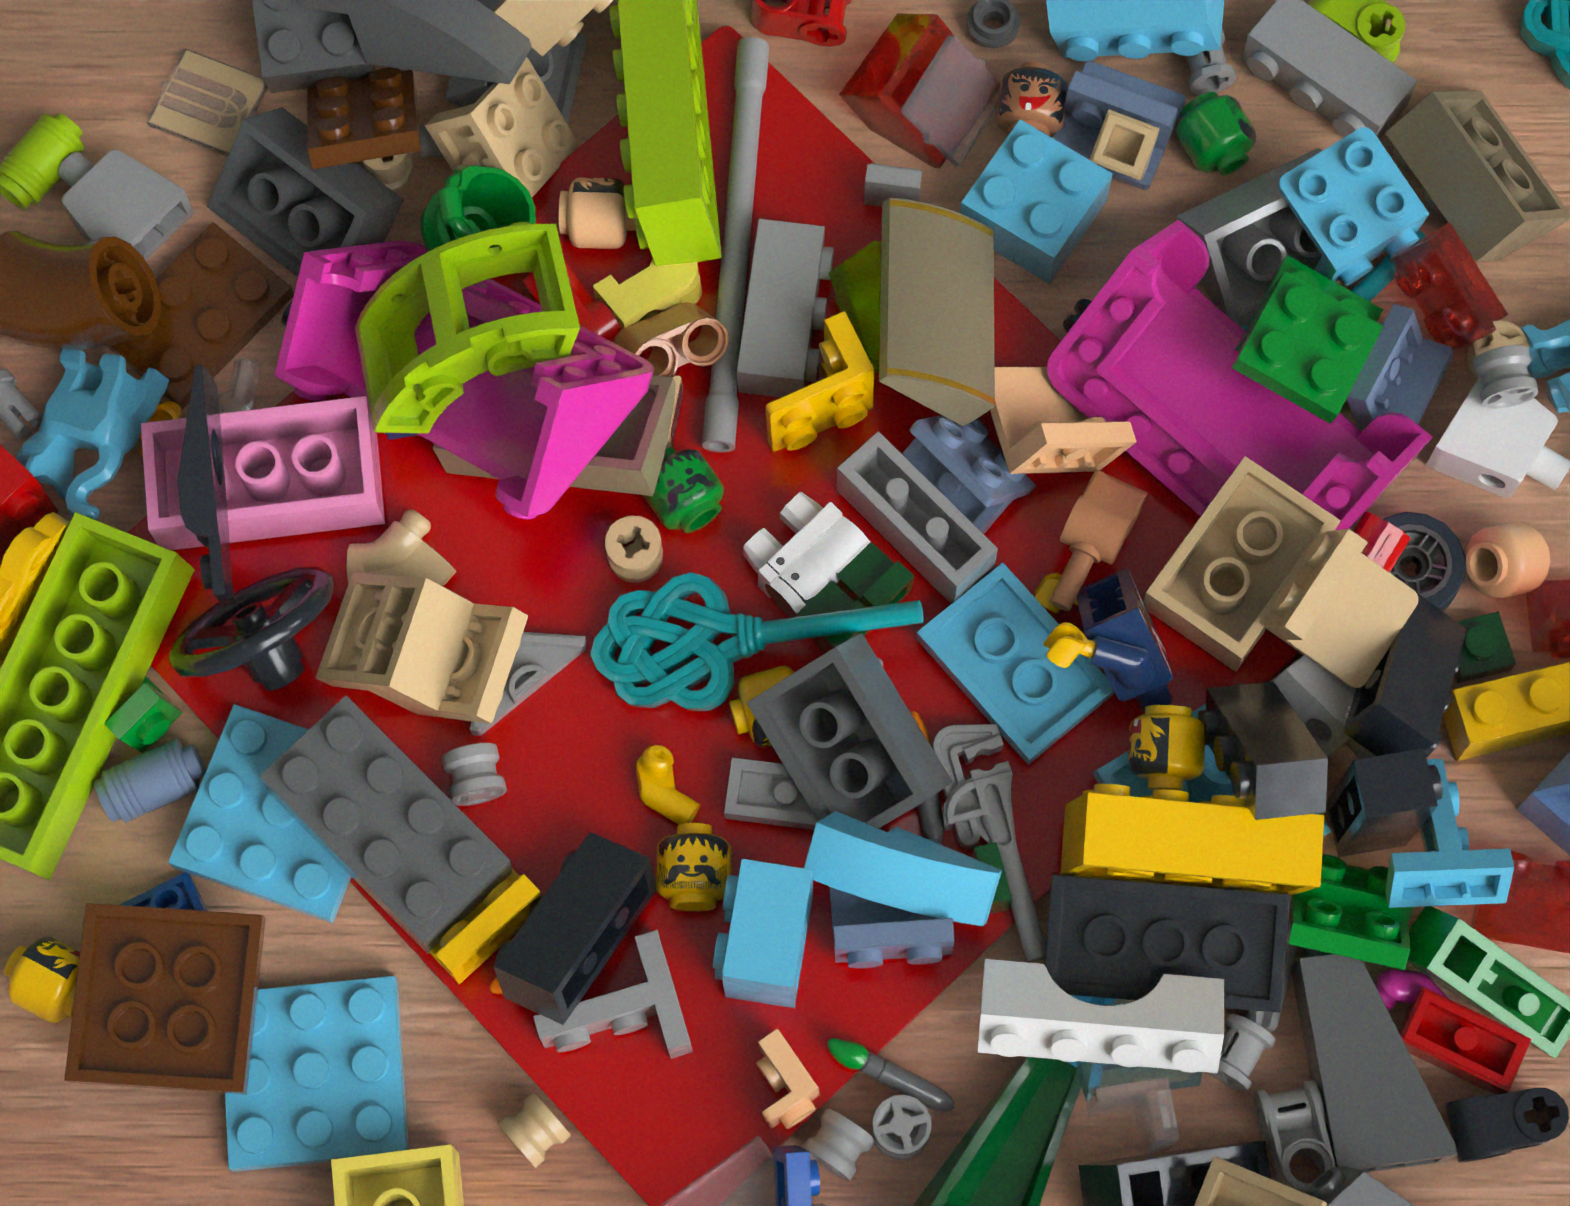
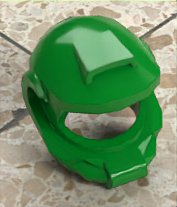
[421,165,536,251]

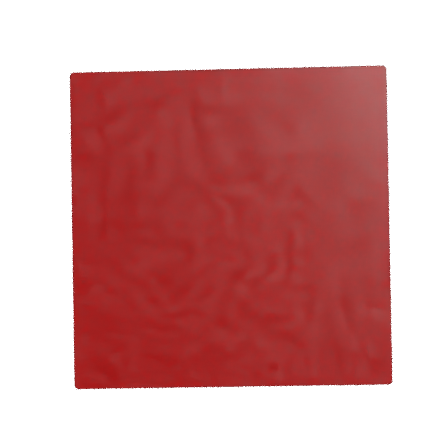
[127,26,1300,1206]

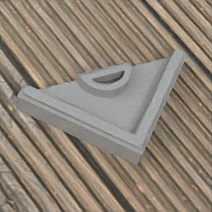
[470,632,587,736]

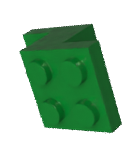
[1231,255,1384,424]

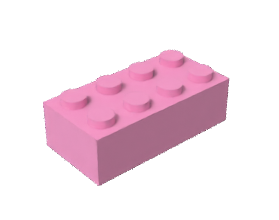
[141,396,385,550]

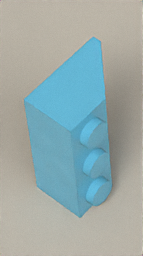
[1046,0,1224,61]

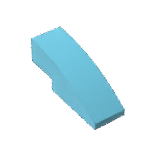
[804,811,1002,926]

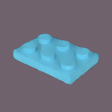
[916,563,1115,765]

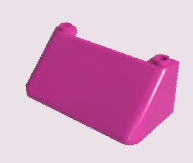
[1047,219,1433,530]
[274,241,654,519]

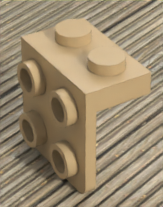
[1264,529,1418,688]

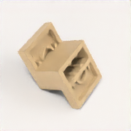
[316,572,528,724]

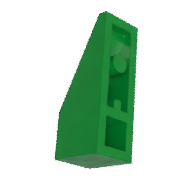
[1407,906,1570,1059]

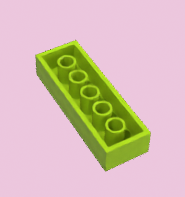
[609,0,722,266]
[0,512,195,881]

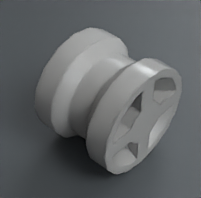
[1472,345,1539,408]
[441,743,507,806]
[872,1095,932,1160]
[802,1108,875,1182]

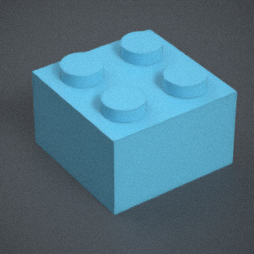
[960,119,1113,284]
[713,859,813,1008]

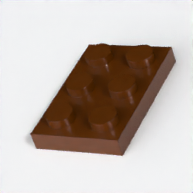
[307,67,422,170]
[107,222,294,410]

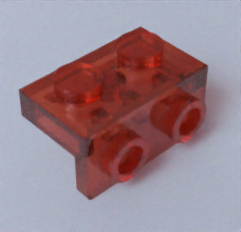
[1471,850,1570,954]

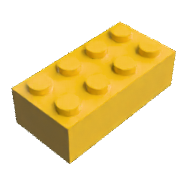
[1061,784,1324,895]

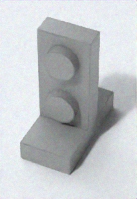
[533,930,693,1059]

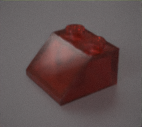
[839,13,997,168]

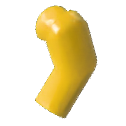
[636,745,700,825]

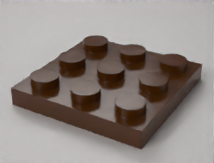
[64,903,266,1095]

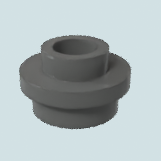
[967,0,1020,48]

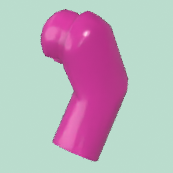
[1374,968,1449,1010]

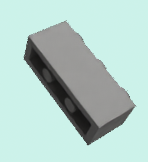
[1241,0,1417,139]
[737,219,834,397]
[837,431,998,604]

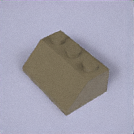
[1385,90,1570,262]

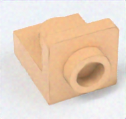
[756,1029,820,1129]

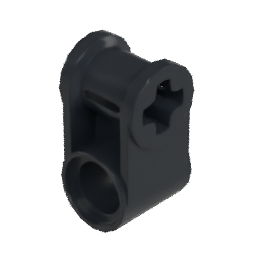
[1445,1088,1569,1163]

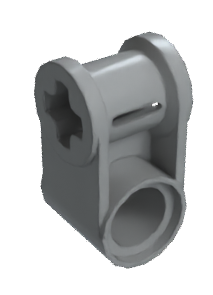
[1254,1080,1335,1195]

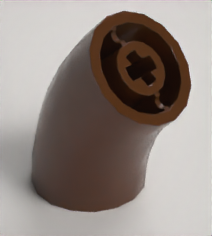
[0,231,161,349]

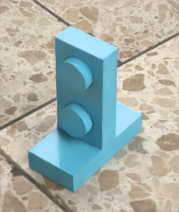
[1385,759,1514,908]

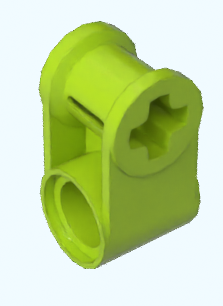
[1308,0,1406,64]

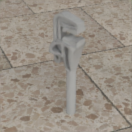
[932,724,1046,963]

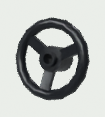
[168,567,335,691]

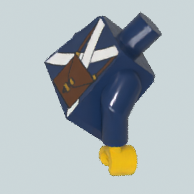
[1035,568,1173,714]

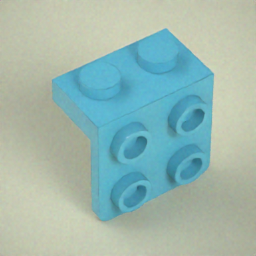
[1278,127,1429,286]

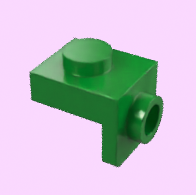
[105,676,183,753]

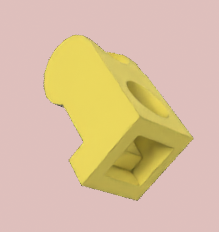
[593,259,702,329]

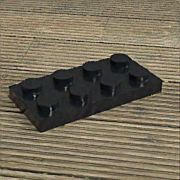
[1044,872,1290,1013]

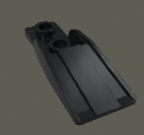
[177,364,234,603]

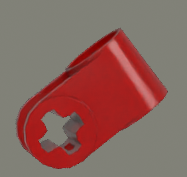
[750,0,852,47]

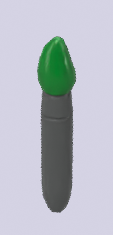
[827,1038,955,1112]

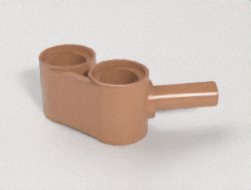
[613,302,728,377]
[1049,469,1148,611]

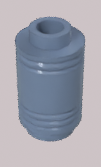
[94,738,206,823]

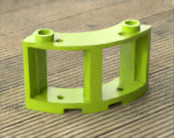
[355,222,580,434]

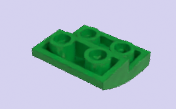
[1288,854,1413,970]

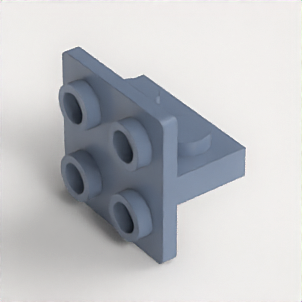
[1053,61,1186,190]
[902,415,1036,534]

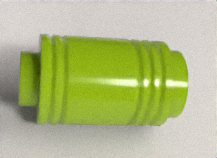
[0,113,85,210]

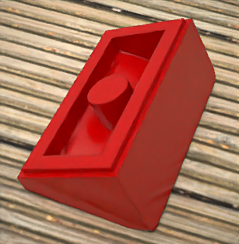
[1398,987,1532,1095]

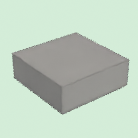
[864,163,922,207]

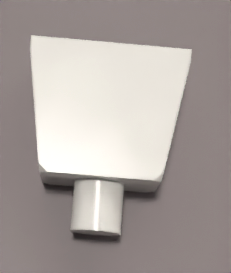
[1425,377,1570,498]

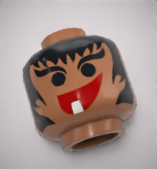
[995,62,1068,138]

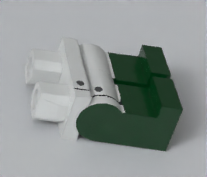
[743,492,915,654]

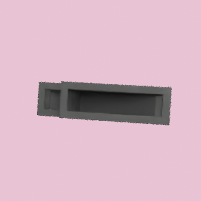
[298,0,532,85]

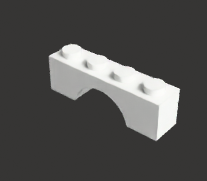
[978,959,1224,1073]

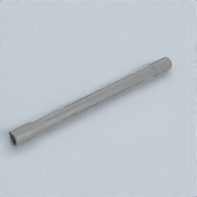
[702,37,770,452]

